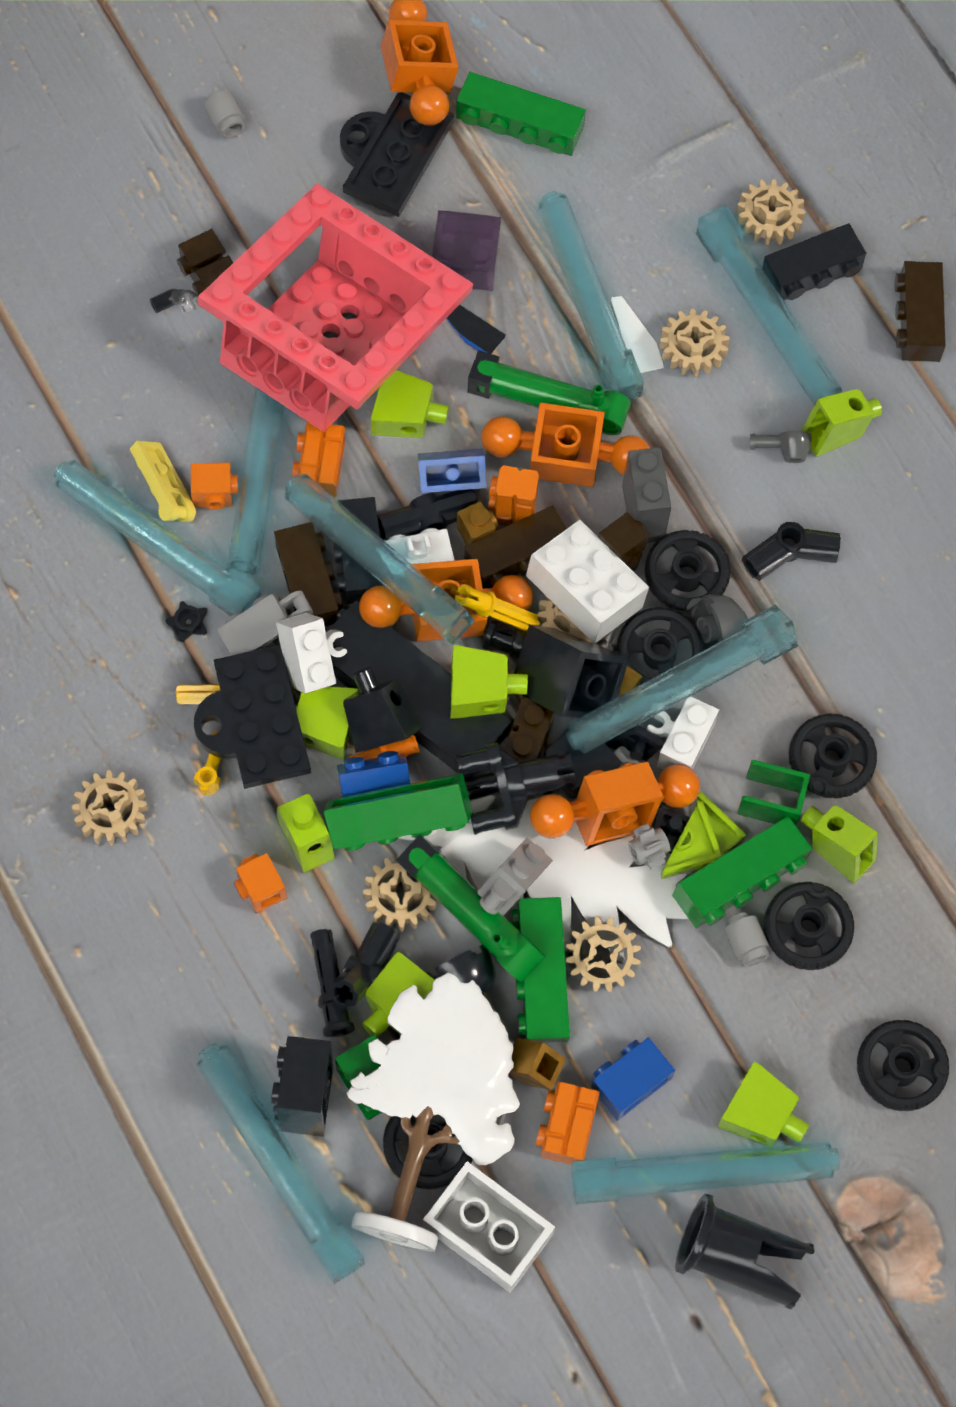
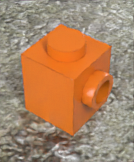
[191,462,239,510]
[234,853,287,914]

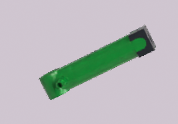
[467,350,631,435]
[396,835,546,982]

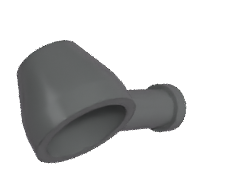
[750,431,812,463]

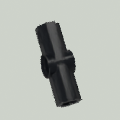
[377,489,478,541]

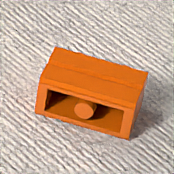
[292,422,346,498]
[488,465,539,525]
[535,1082,600,1167]

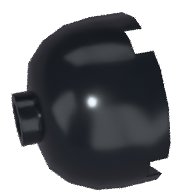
[427,945,496,998]

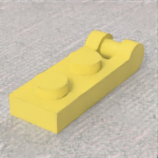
[130,441,196,522]

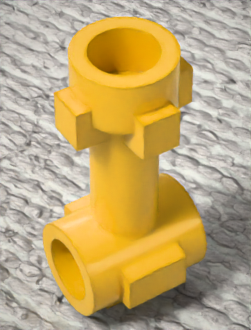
[194,730,221,796]

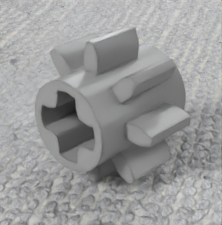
[628,823,671,870]

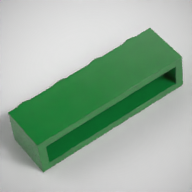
[456,71,586,156]
[323,773,473,851]
[672,816,813,929]
[511,897,570,1043]

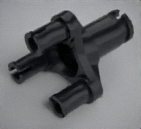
[456,742,578,835]

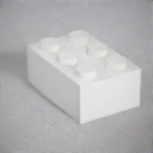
[526,520,649,644]
[423,1161,555,1293]

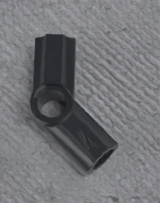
[742,522,841,581]
[328,922,400,1010]

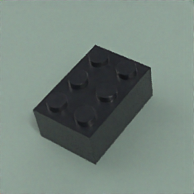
[271,1036,334,1137]

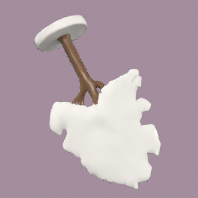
[347,973,520,1252]

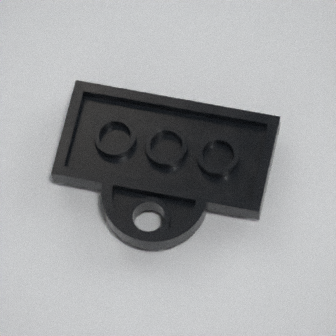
[340,92,454,217]
[194,645,311,789]

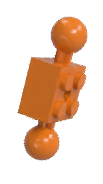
[380,0,459,126]
[481,403,650,487]
[359,559,534,642]
[530,762,700,846]

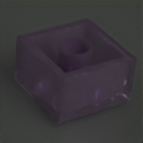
[432,210,501,291]

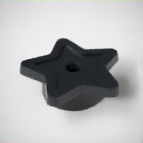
[165,601,207,642]

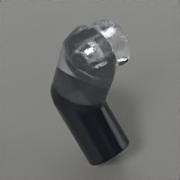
[150,288,199,313]

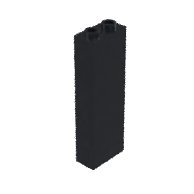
[326,600,512,778]

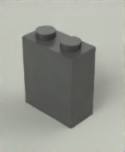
[622,447,671,543]

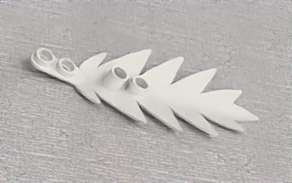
[398,795,693,963]

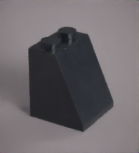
[514,624,630,721]

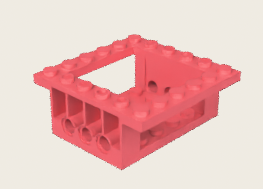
[197,183,473,432]

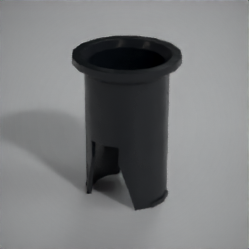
[675,1193,815,1309]

